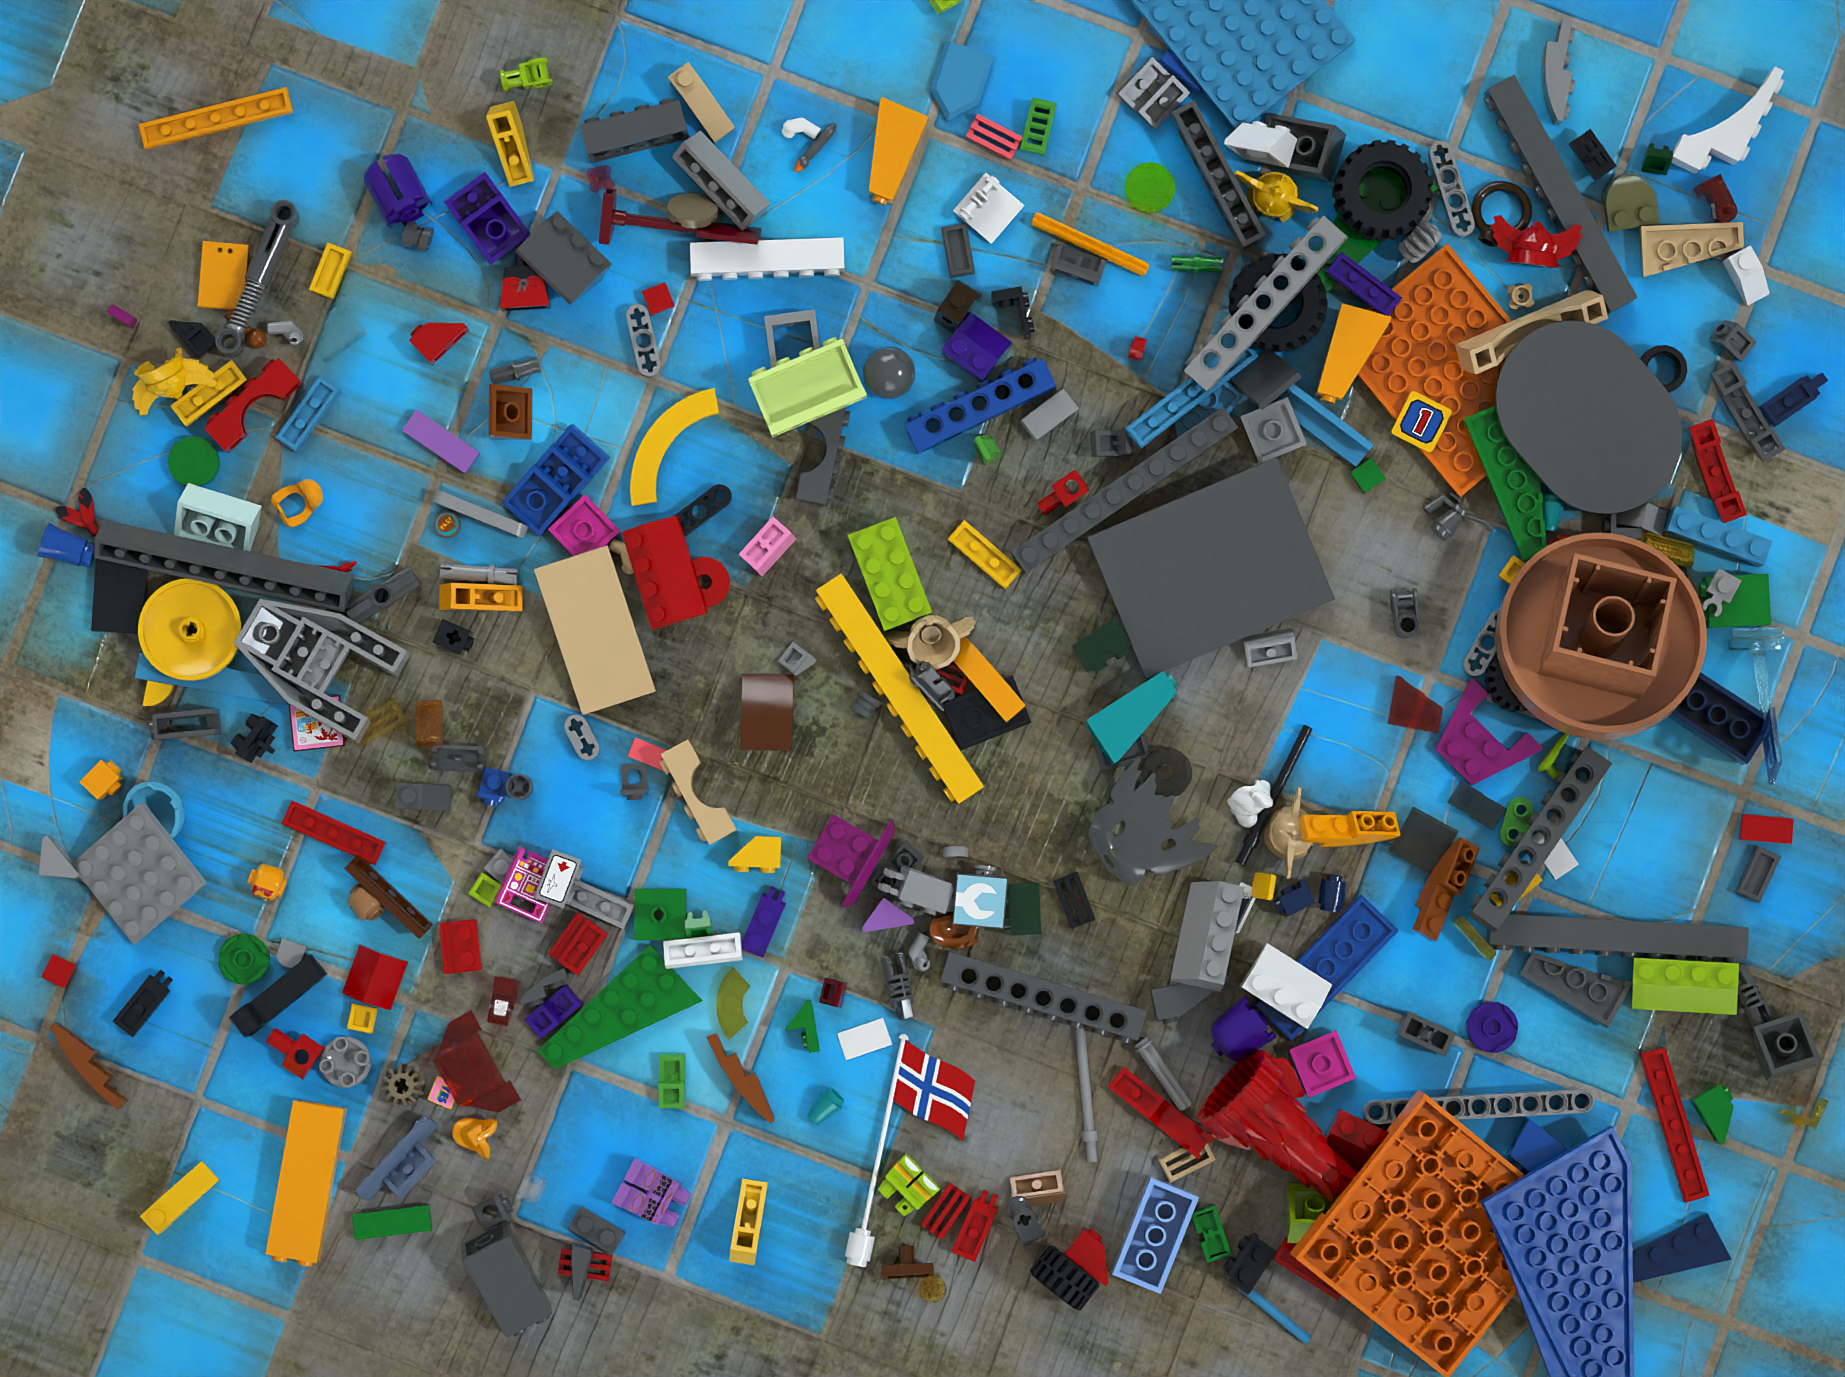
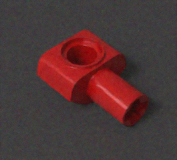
[266,1028,324,1080]

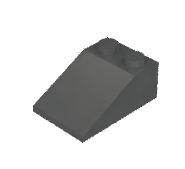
[1254,112,1346,183]

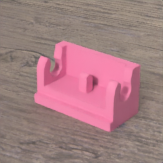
[739,517,796,576]

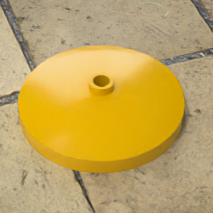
[138,578,243,681]

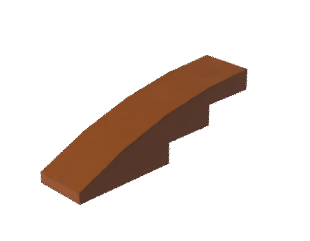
[50,1022,128,1109]
[707,1033,775,1123]

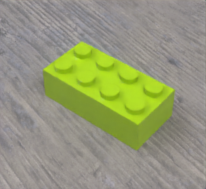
[848,517,932,633]

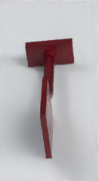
[599,188,762,245]

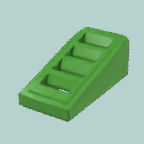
[1020,97,1057,156]
[973,435,1002,465]

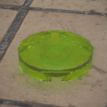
[1124,162,1175,214]

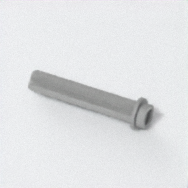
[1134,1036,1192,1111]

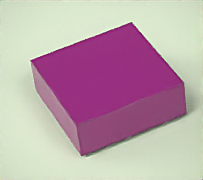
[107,304,138,328]

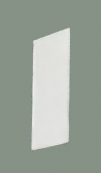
[1532,832,1579,880]
[837,1018,892,1060]

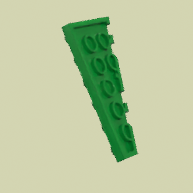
[1462,405,1547,561]

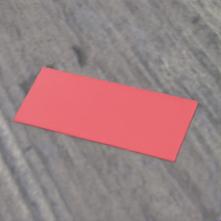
[628,737,671,774]

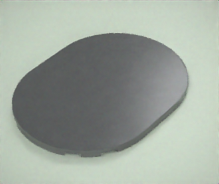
[1495,321,1682,514]

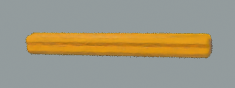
[1031,212,1149,276]

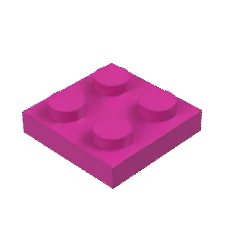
[548,494,621,556]
[1288,1030,1356,1098]

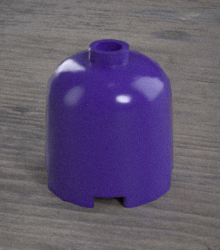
[1211,996,1276,1061]

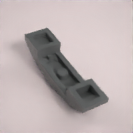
[1711,362,1785,462]

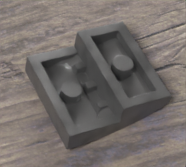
[1115,57,1190,130]

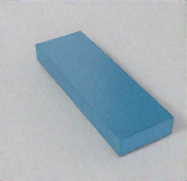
[275,375,341,453]

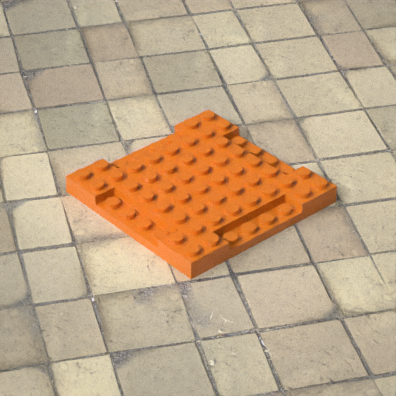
[1290,1090,1524,1377]

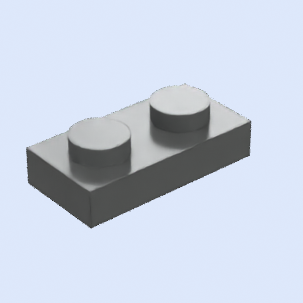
[568,1206,626,1255]

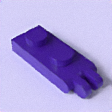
[742,886,786,958]

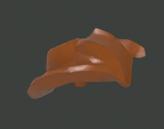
[930,912,980,951]

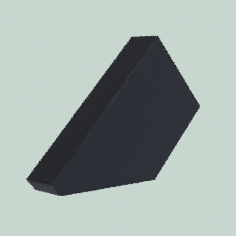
[168,320,216,359]

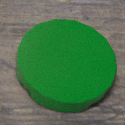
[168,436,220,487]
[218,933,270,985]

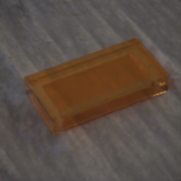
[416,700,443,748]

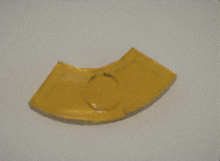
[716,967,750,1040]

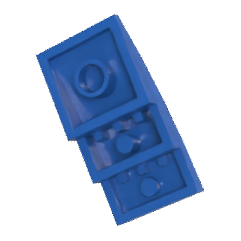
[502,424,611,537]

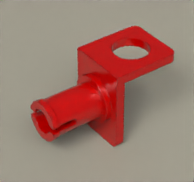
[1037,470,1089,515]

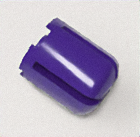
[364,154,432,228]

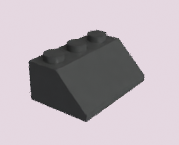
[515,211,612,305]

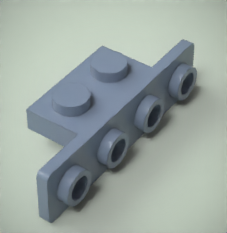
[355,1116,438,1201]

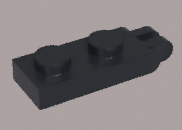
[113,970,173,1037]

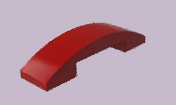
[1688,419,1747,523]

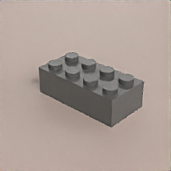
[580,98,689,164]

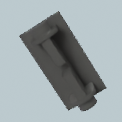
[909,661,955,711]

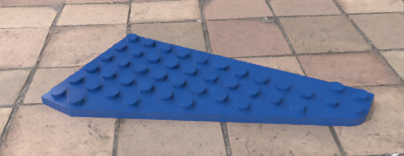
[1480,1125,1634,1377]

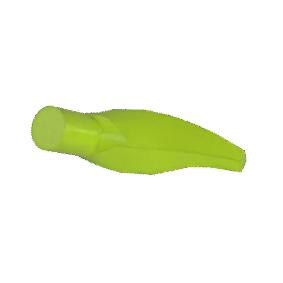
[1538,733,1569,779]

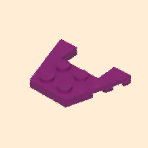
[1434,678,1543,786]

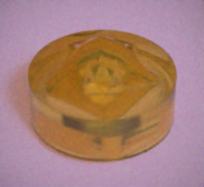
[919,1276,947,1303]

